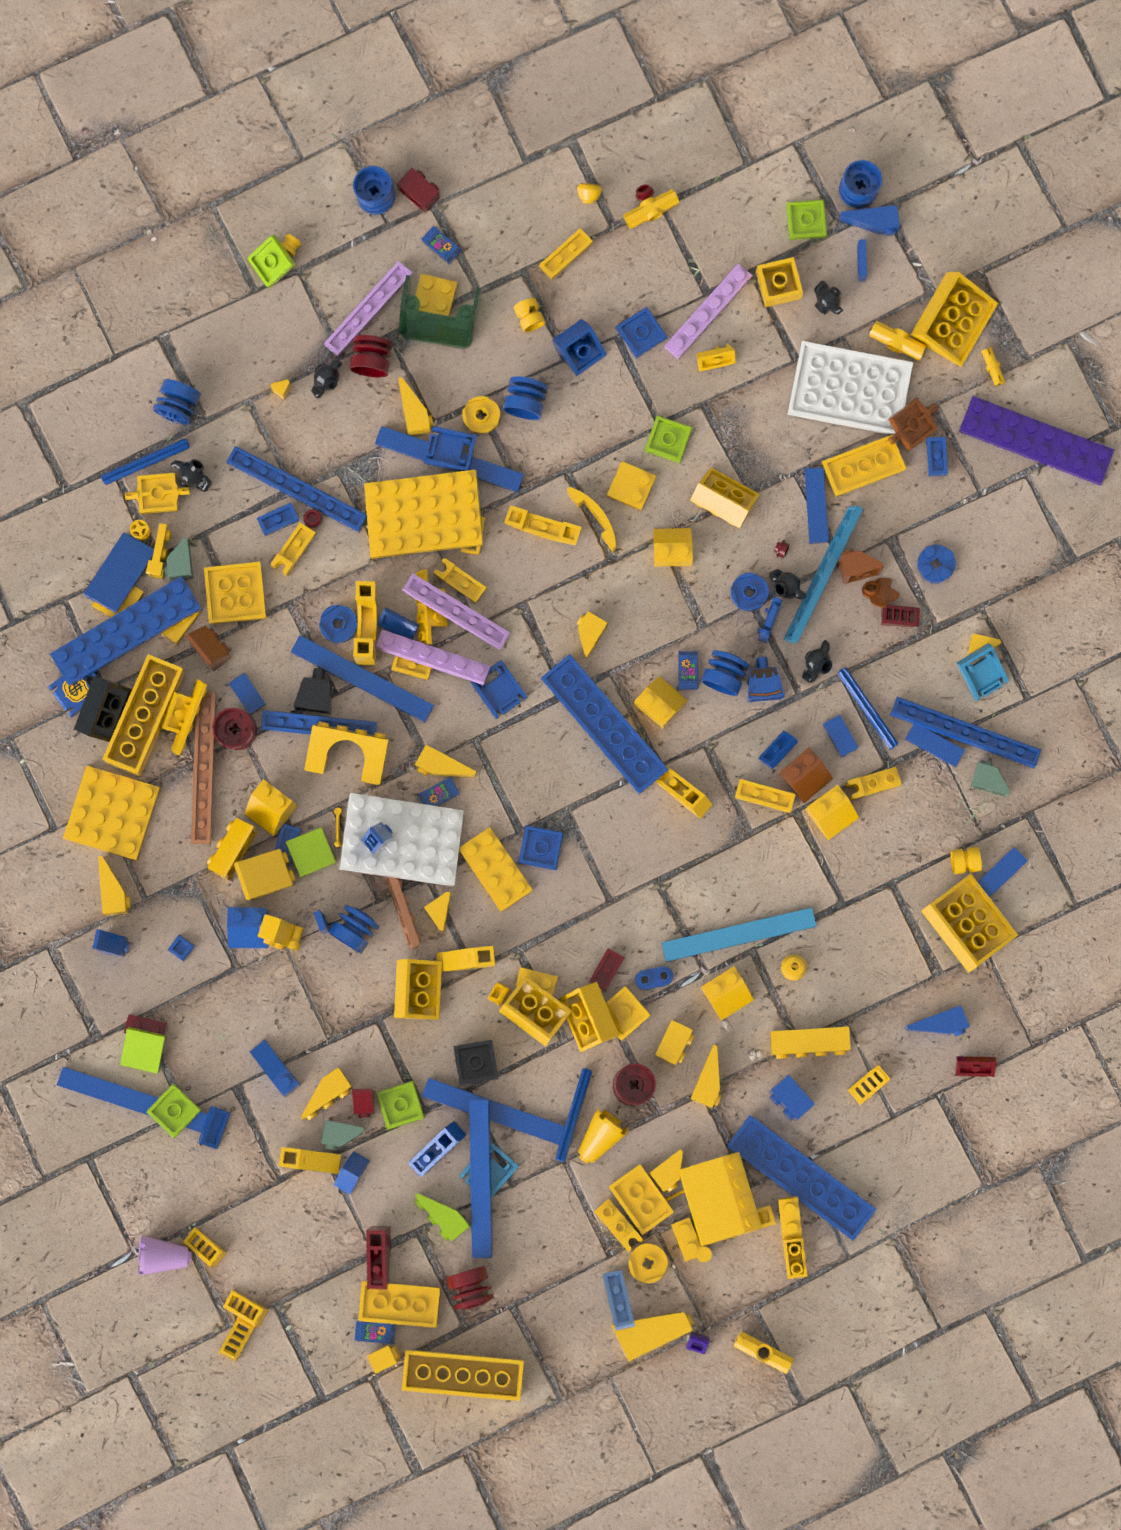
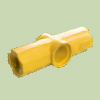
[623,189,680,230]
[869,320,927,361]
[733,1331,794,1374]

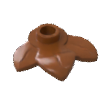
[862,578,900,608]

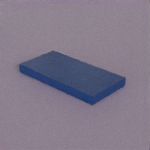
[83,532,154,614]

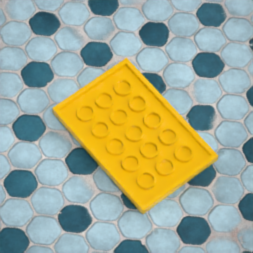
[364,470,484,559]

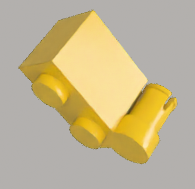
[258,914,304,951]
[670,1217,712,1262]

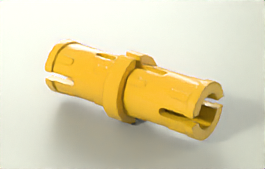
[981,347,1006,387]

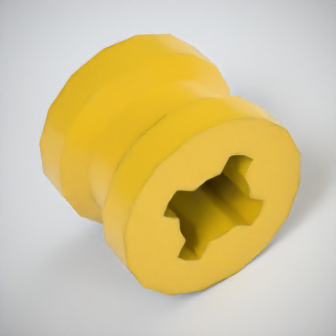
[281,234,302,257]
[130,519,151,541]

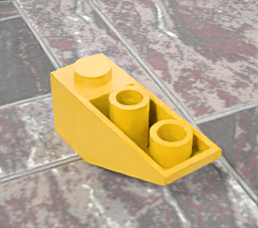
[436,946,496,972]
[301,1067,353,1121]
[279,1147,341,1174]

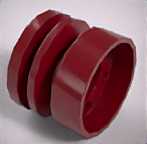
[349,335,393,378]
[212,708,257,750]
[612,1063,656,1106]
[446,1266,494,1310]

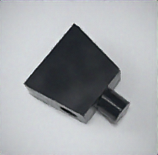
[294,668,332,715]

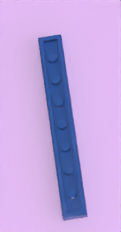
[375,426,524,493]
[226,446,367,532]
[290,635,434,723]
[890,696,1041,768]
[57,1067,208,1132]
[422,1078,575,1145]
[469,1100,493,1258]

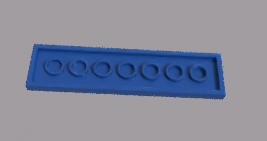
[50,576,202,687]
[541,654,668,795]
[727,1115,876,1241]

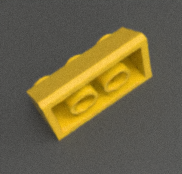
[690,467,760,528]
[207,818,258,881]
[394,959,442,1020]
[499,976,572,1047]
[559,982,619,1053]

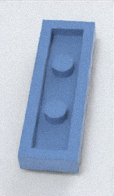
[603,1270,635,1331]

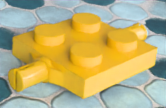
[125,473,190,514]

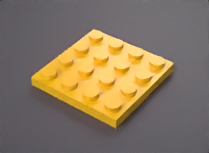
[63,765,160,861]

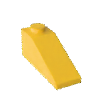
[398,377,434,436]
[415,745,477,777]
[655,765,713,819]
[98,856,131,916]
[690,1044,722,1108]

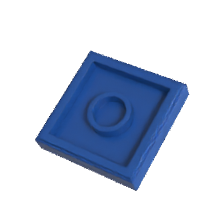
[616,307,668,358]
[518,825,564,871]

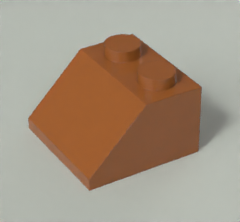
[837,549,884,584]
[185,625,231,672]
[779,747,833,803]

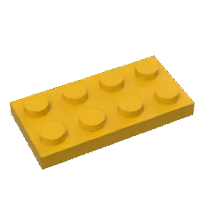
[822,435,906,497]
[459,827,533,912]
[358,1281,440,1328]

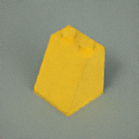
[234,849,296,901]

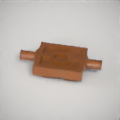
[888,398,939,450]

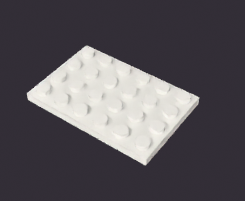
[787,341,913,435]
[339,793,464,886]

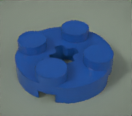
[917,545,956,583]
[730,573,769,612]
[319,605,358,644]

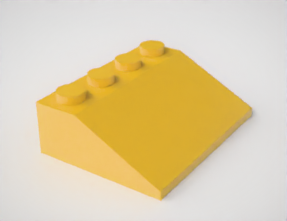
[910,271,998,367]
[922,874,1018,973]
[678,1152,762,1246]

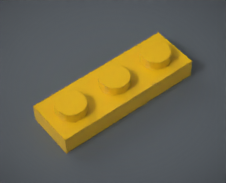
[539,228,593,280]
[735,779,796,813]

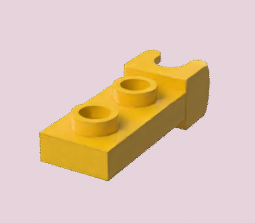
[146,523,171,579]
[271,523,316,577]
[433,558,487,604]
[845,767,902,801]
[594,1199,644,1253]

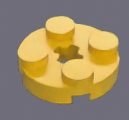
[462,396,500,435]
[628,1243,668,1283]

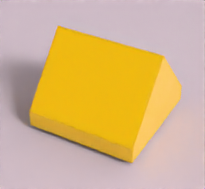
[271,379,291,400]
[487,982,512,1007]

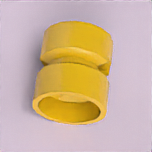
[513,298,546,333]
[950,846,982,875]

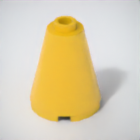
[578,1108,629,1164]

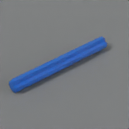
[101,438,190,485]
[838,667,898,750]
[556,1068,592,1162]

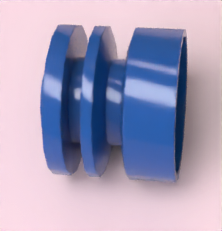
[838,160,882,209]
[353,166,395,215]
[503,376,548,420]
[152,379,201,425]
[701,650,750,696]
[328,904,380,954]

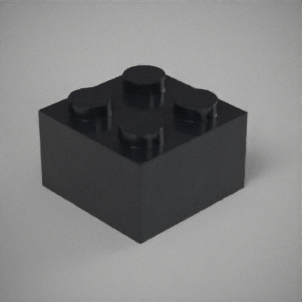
[453,1040,499,1086]

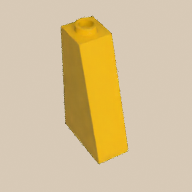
[612,1311,694,1361]

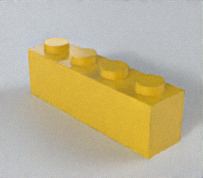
[770,1027,851,1059]

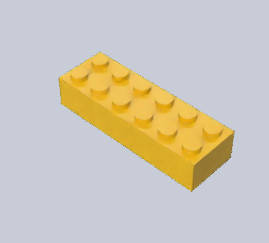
[102,654,186,777]
[402,1349,524,1401]

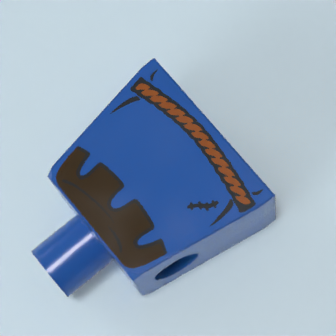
[747,657,785,703]

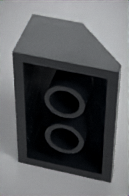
[74,676,132,742]

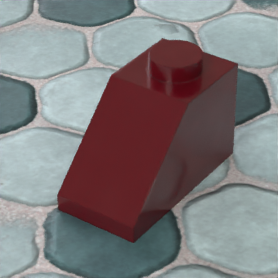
[352,1089,375,1118]

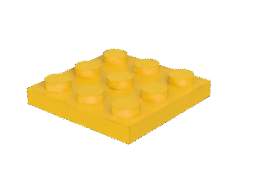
[204,562,267,625]

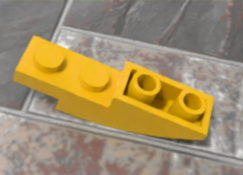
[778,1196,807,1279]

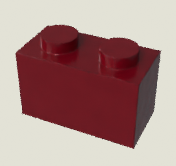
[397,168,440,213]

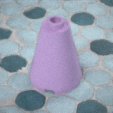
[138,1236,191,1275]

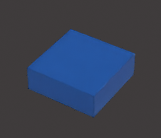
[168,935,195,962]

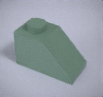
[164,538,193,581]
[970,761,1010,798]
[321,1120,365,1150]

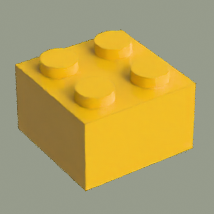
[756,257,803,308]

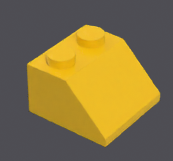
[653,528,693,567]
[634,676,688,729]
[244,779,298,836]
[805,785,859,840]
[701,966,754,1021]

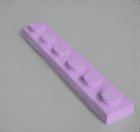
[324,261,413,357]
[664,264,752,360]
[402,573,510,650]
[376,630,490,685]

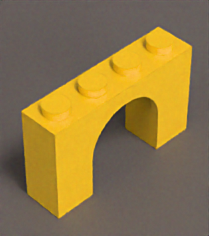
[353,581,378,665]
[304,721,390,785]

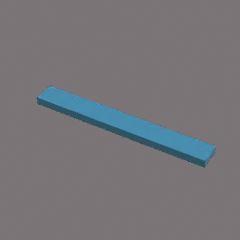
[784,506,863,643]
[662,908,816,962]

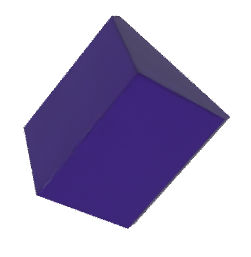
[686,1331,710,1354]

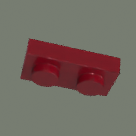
[589,948,625,992]
[124,1014,167,1035]
[955,1056,996,1077]

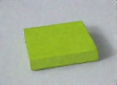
[786,200,827,240]
[247,235,296,288]
[644,415,693,463]
[285,827,336,878]
[120,1027,166,1074]
[376,1081,425,1130]
[146,1083,202,1139]

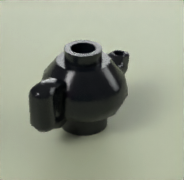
[814,280,843,315]
[311,360,342,399]
[170,459,212,492]
[769,569,807,599]
[802,640,833,683]

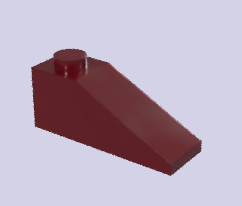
[366,1226,391,1289]

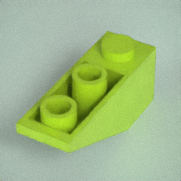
[415,1193,470,1242]

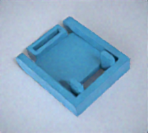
[957,643,1009,701]
[459,1141,519,1198]

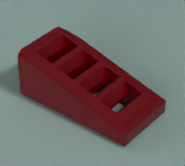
[881,605,920,627]

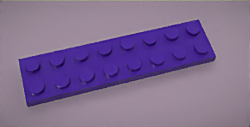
[959,396,1114,486]

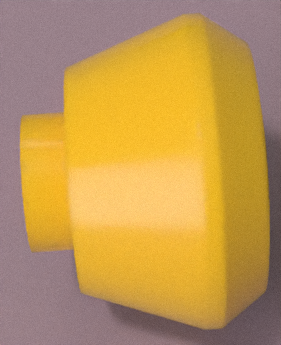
[577,183,602,204]
[781,954,807,981]

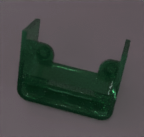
[399,275,481,349]

